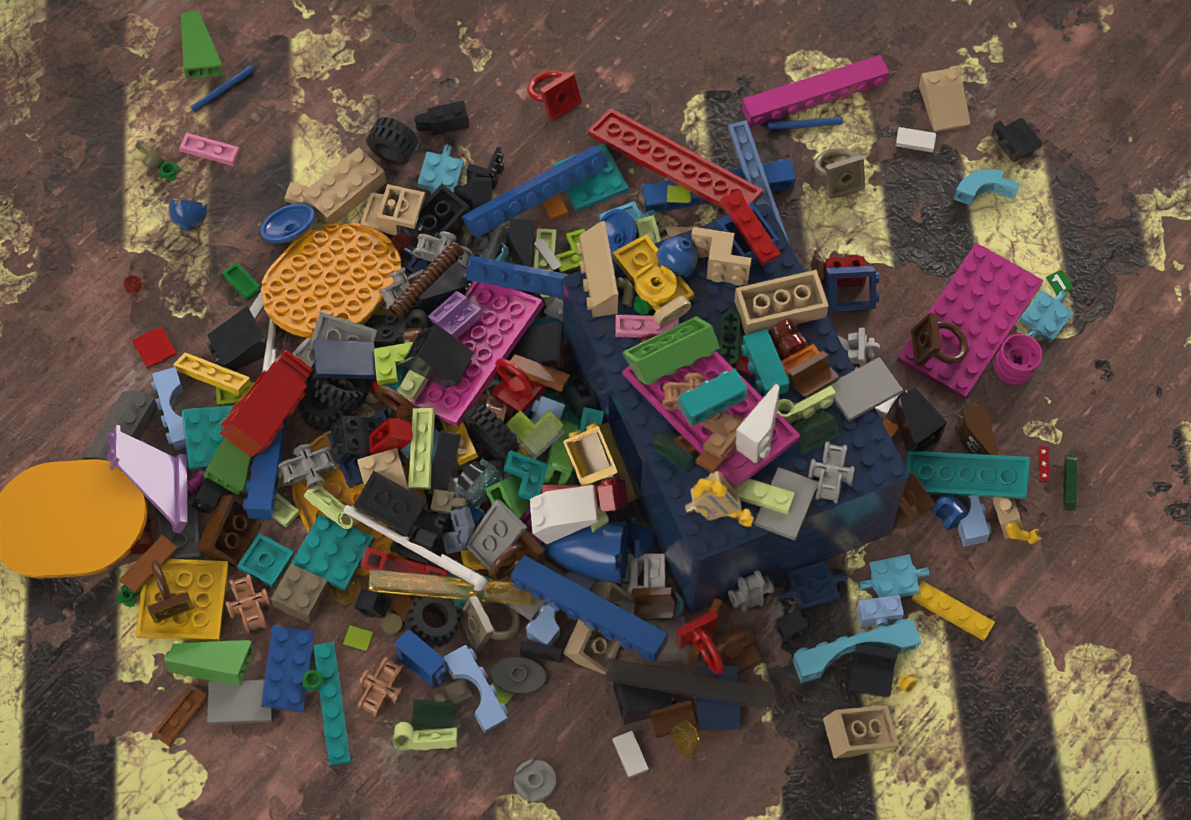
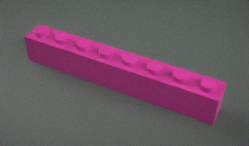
[741,55,889,127]

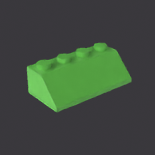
[622,316,720,385]

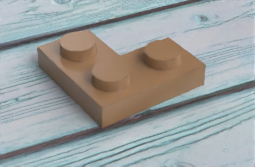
[699,411,742,459]

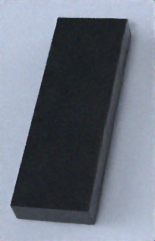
[426,430,461,492]

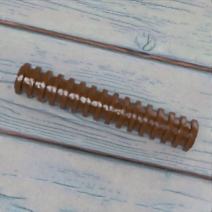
[389,242,464,319]

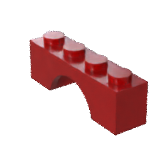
[359,547,447,591]

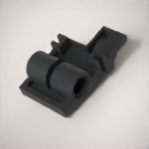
[363,309,432,349]
[390,508,454,565]

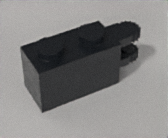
[415,100,469,136]

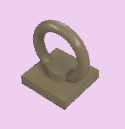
[814,148,865,199]
[459,595,521,652]

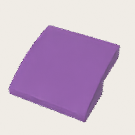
[428,291,484,339]

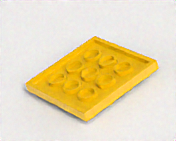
[135,559,229,642]

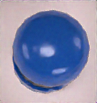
[932,494,969,531]

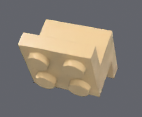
[360,184,425,236]
[691,227,751,286]

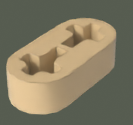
[653,296,691,327]

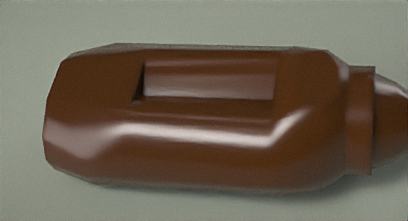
[811,250,826,284]

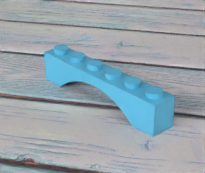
[793,619,921,683]

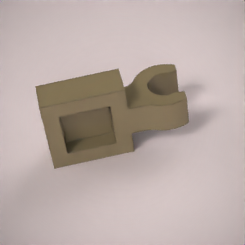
[431,490,469,514]
[434,678,473,709]

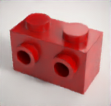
[825,255,867,287]
[369,418,413,454]

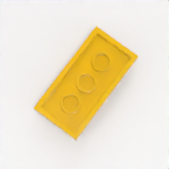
[612,234,695,311]

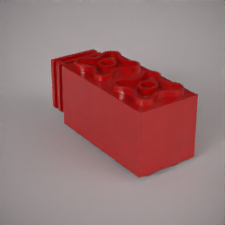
[219,350,313,458]

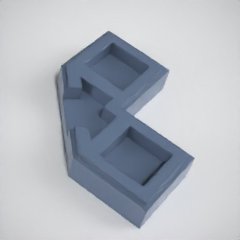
[442,507,475,554]

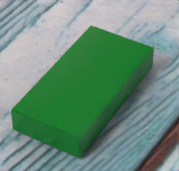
[222,262,261,301]

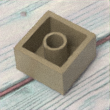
[271,564,330,624]

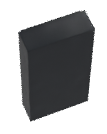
[520,641,562,663]

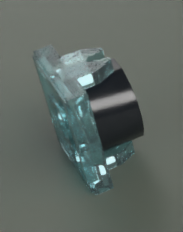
[456,459,503,509]

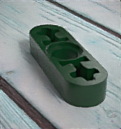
[719,311,740,368]
[1063,455,1077,511]

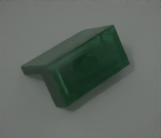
[792,411,841,454]
[652,430,700,472]
[411,699,456,729]

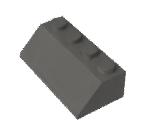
[83,391,158,460]

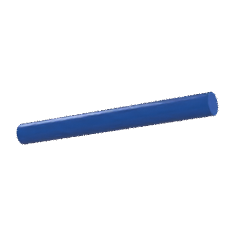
[190,66,255,113]
[768,117,843,130]

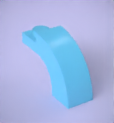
[953,169,1020,206]

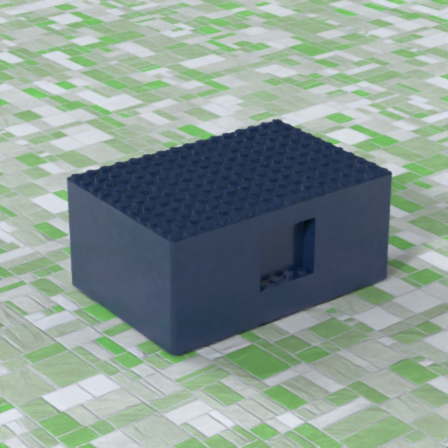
[563,203,909,613]

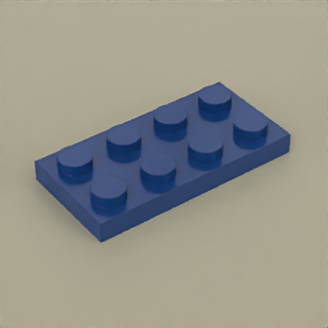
[261,625,314,713]

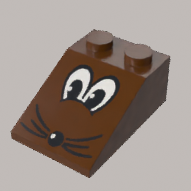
[955,405,998,455]

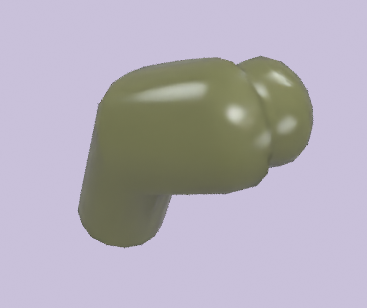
[616,277,635,306]

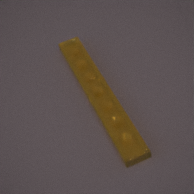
[368,570,536,606]

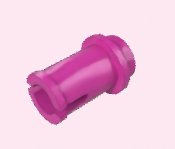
[187,469,206,494]

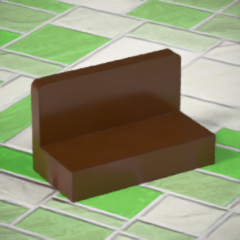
[788,351,839,399]
[631,587,678,620]
[650,700,697,738]

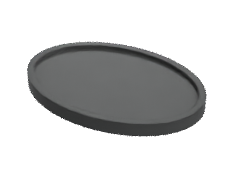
[491,657,546,694]

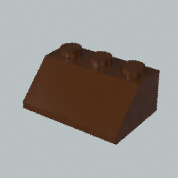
[196,495,261,568]

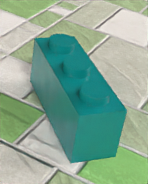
[740,329,790,398]
[678,369,748,427]

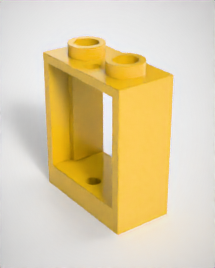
[563,423,624,486]

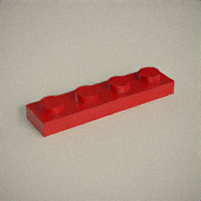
[720,190,781,266]

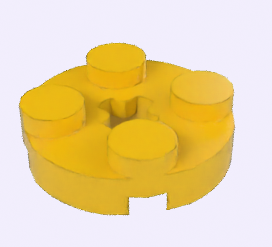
[634,264,677,306]

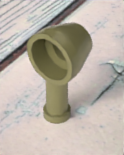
[135,140,165,170]

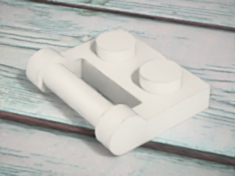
[627,554,665,595]

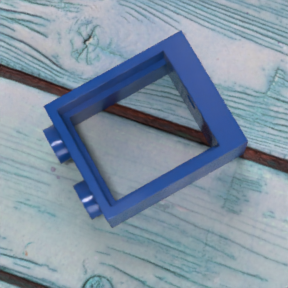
[716,202,779,265]
[826,266,879,311]
[394,629,448,689]

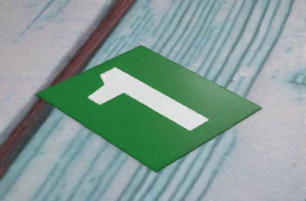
[1046,270,1074,295]

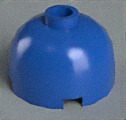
[168,200,207,231]
[656,237,698,278]

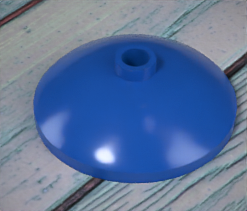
[260,203,315,244]
[598,209,636,259]

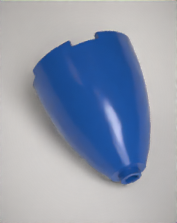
[545,521,629,584]

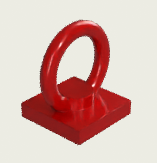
[527,70,582,121]
[491,358,548,414]
[675,610,724,675]

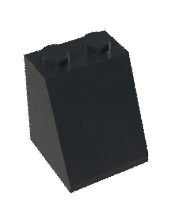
[207,306,266,371]
[401,324,474,388]
[895,387,947,455]
[613,667,676,725]

